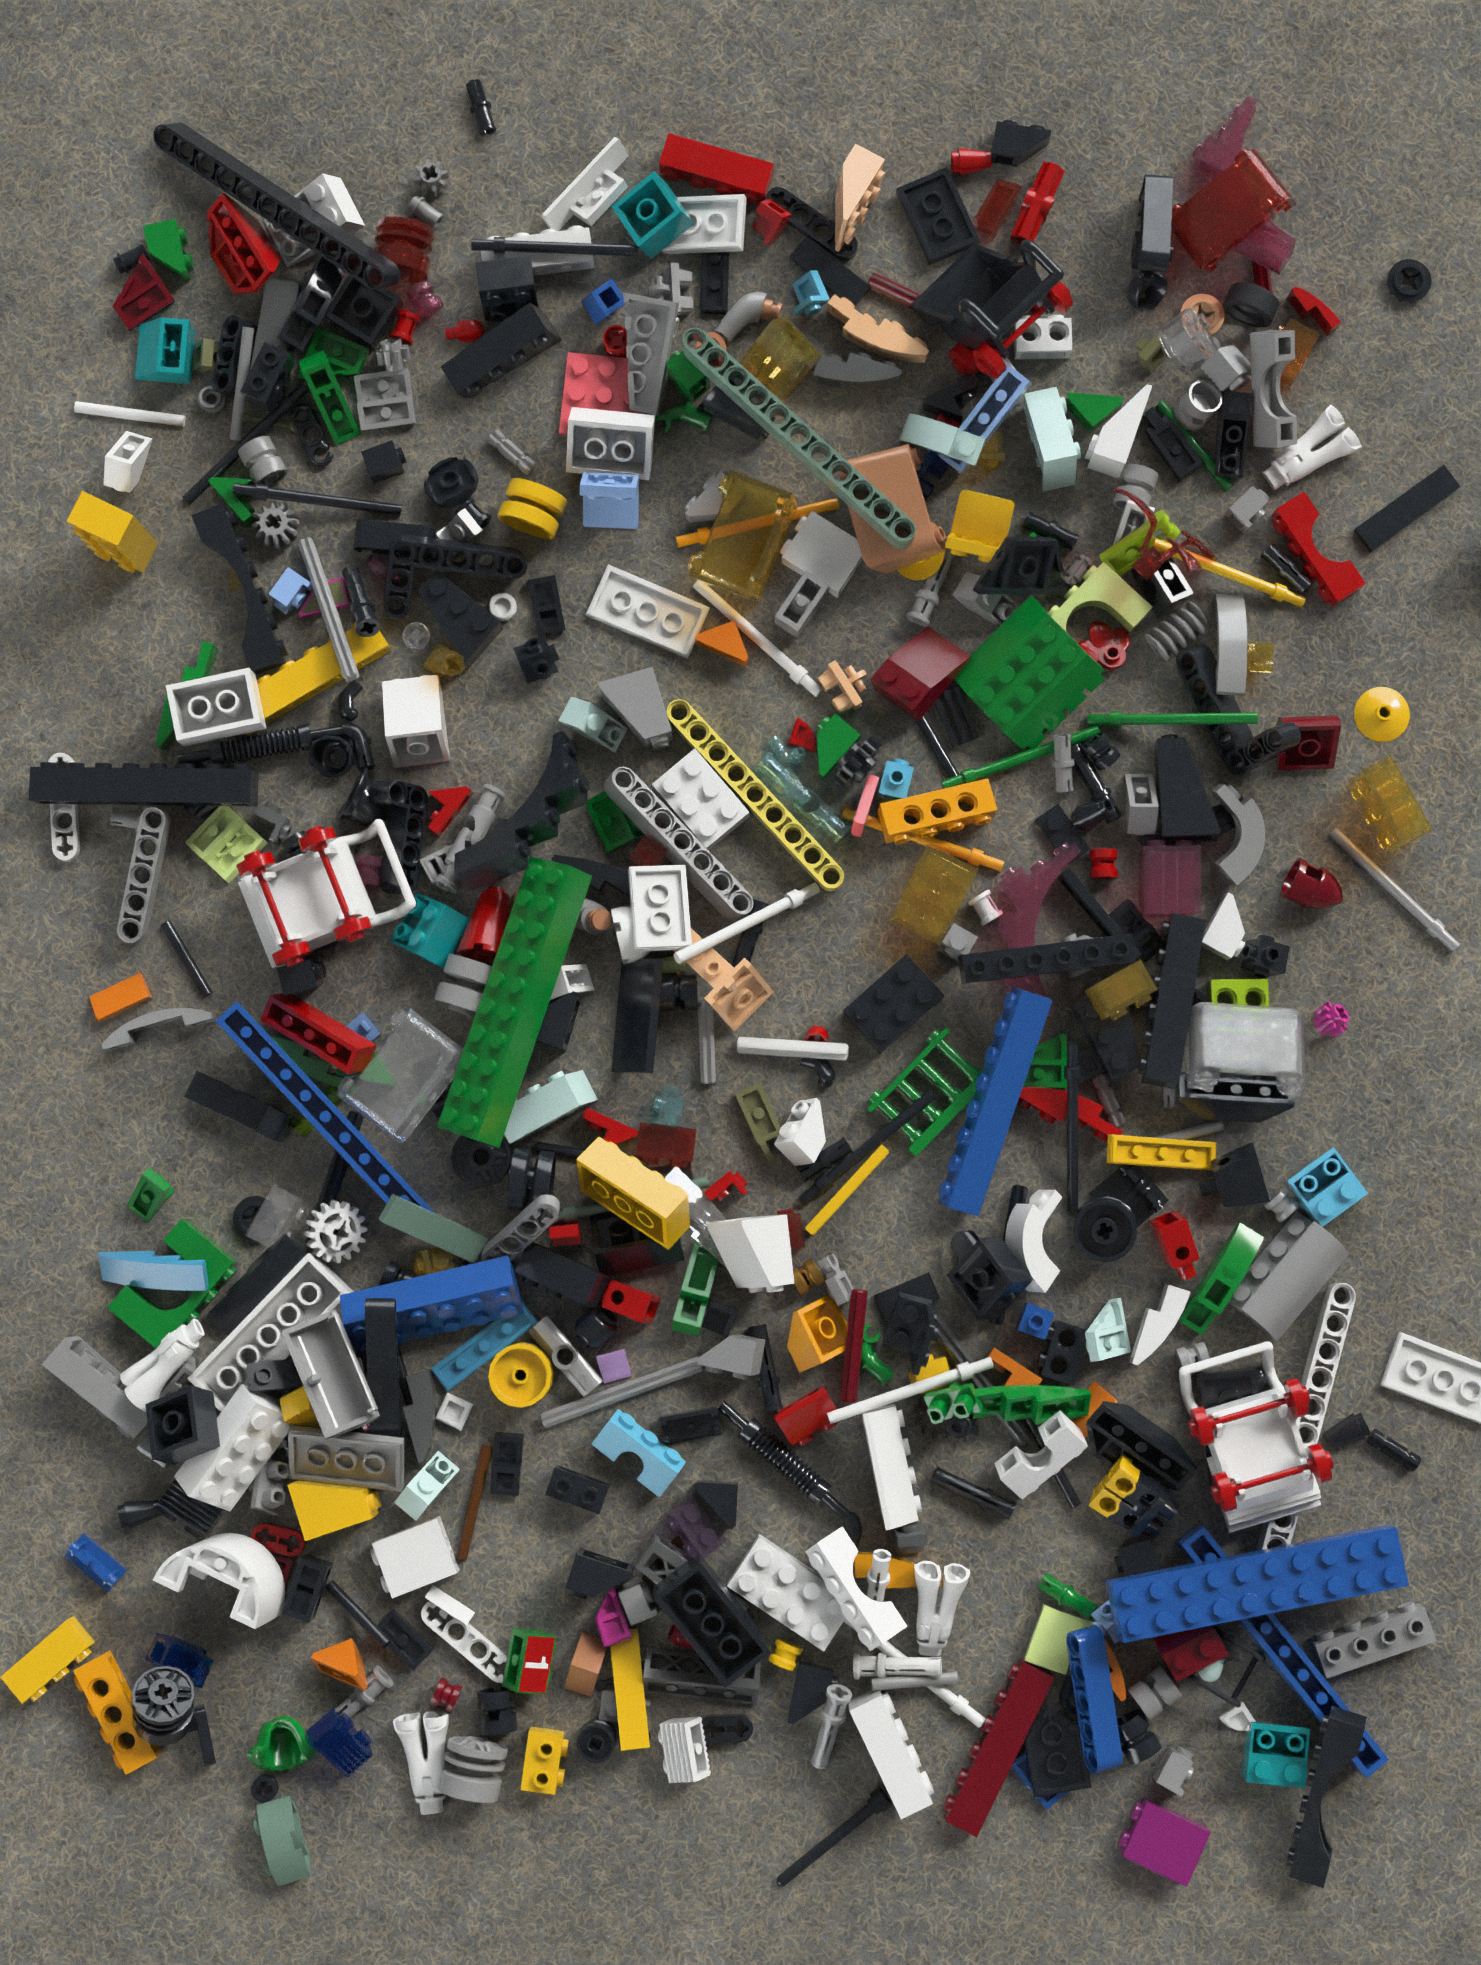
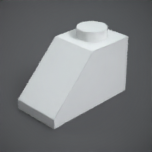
[104,431,153,493]
[1201,892,1245,960]

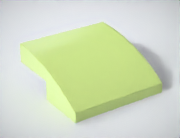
[185,806,267,883]
[1024,1604,1093,1675]

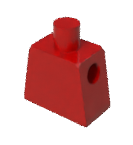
[1148,1210,1199,1281]
[601,1280,662,1324]

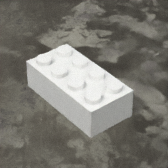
[174,1384,294,1511]
[727,1534,846,1651]
[848,1690,935,1819]

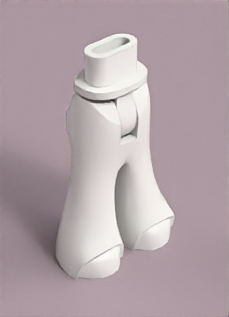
[1262,405,1362,490]
[120,1319,204,1412]
[914,1561,970,1656]
[393,1710,449,1815]

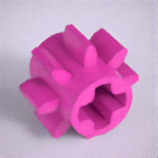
[1313,1001,1349,1039]

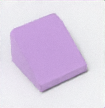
[596,1348,632,1383]

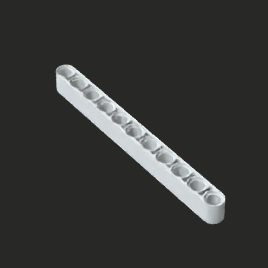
[1256,1283,1356,1551]

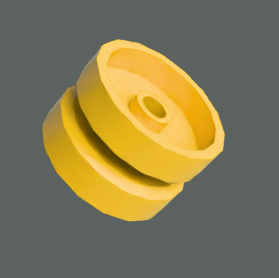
[497,478,568,540]
[488,1342,555,1408]

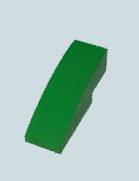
[671,1240,720,1337]

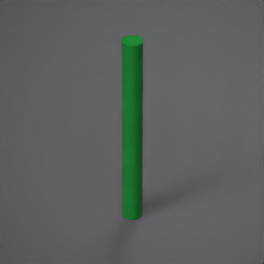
[1155,400,1234,492]

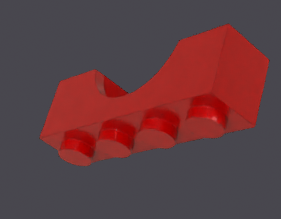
[1272,491,1366,607]

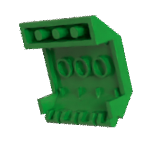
[955,595,1105,750]

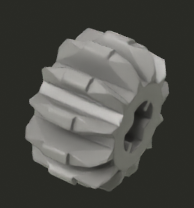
[252,501,300,549]

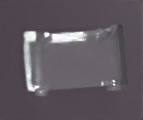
[1184,1002,1305,1097]
[336,1004,464,1143]

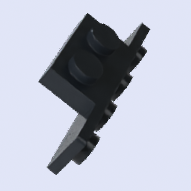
[247,1352,364,1397]

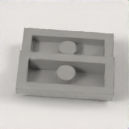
[354,368,416,431]

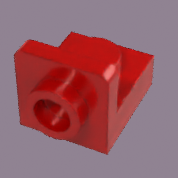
[703,1170,748,1202]

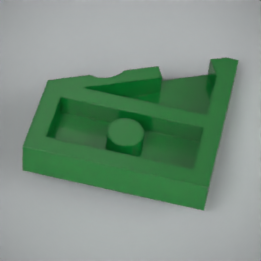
[298,327,370,380]
[1023,1033,1067,1089]

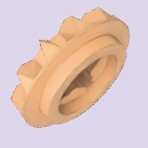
[1180,294,1224,338]

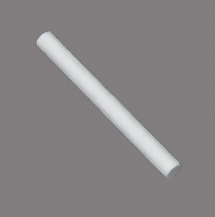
[74,401,186,427]

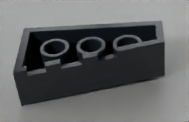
[441,303,562,398]

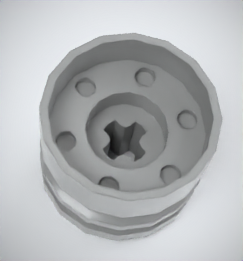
[439,1736,508,1803]

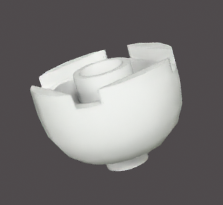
[611,906,650,964]

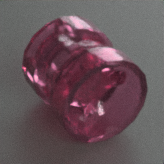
[406,280,444,319]
[355,855,382,887]

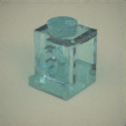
[652,1085,685,1128]

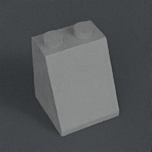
[598,667,674,751]

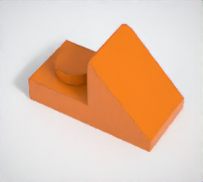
[986,1347,1043,1386]

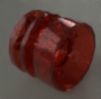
[374,216,435,284]

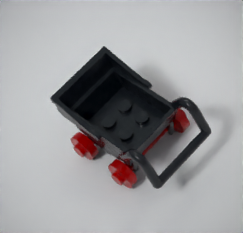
[910,240,1073,379]

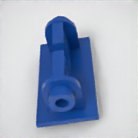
[65,1533,127,1593]

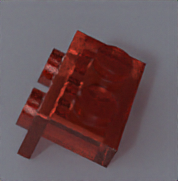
[636,1122,697,1168]

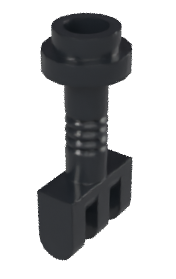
[948,1415,979,1438]

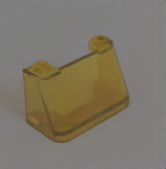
[687,470,798,605]

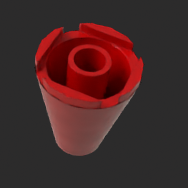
[457,886,511,964]

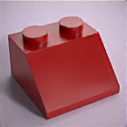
[774,1385,838,1447]

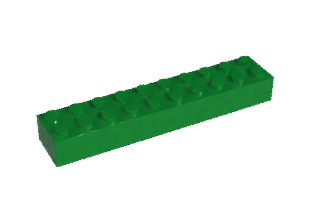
[437,856,592,1148]

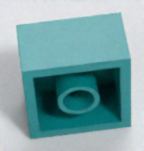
[611,171,694,259]

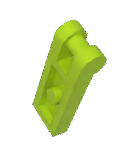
[1099,510,1180,576]

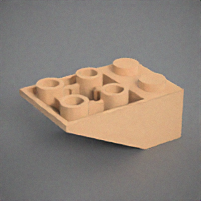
[835,144,885,252]

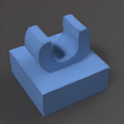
[346,1012,381,1042]

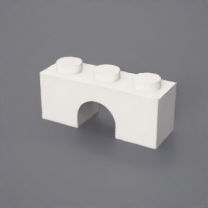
[994,1410,1088,1500]

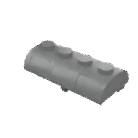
[281,1309,380,1439]

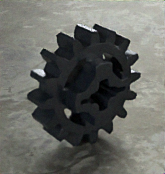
[833,736,883,790]

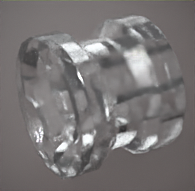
[402,622,432,654]

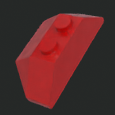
[206,193,281,295]

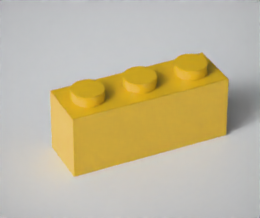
[0,1616,95,1704]

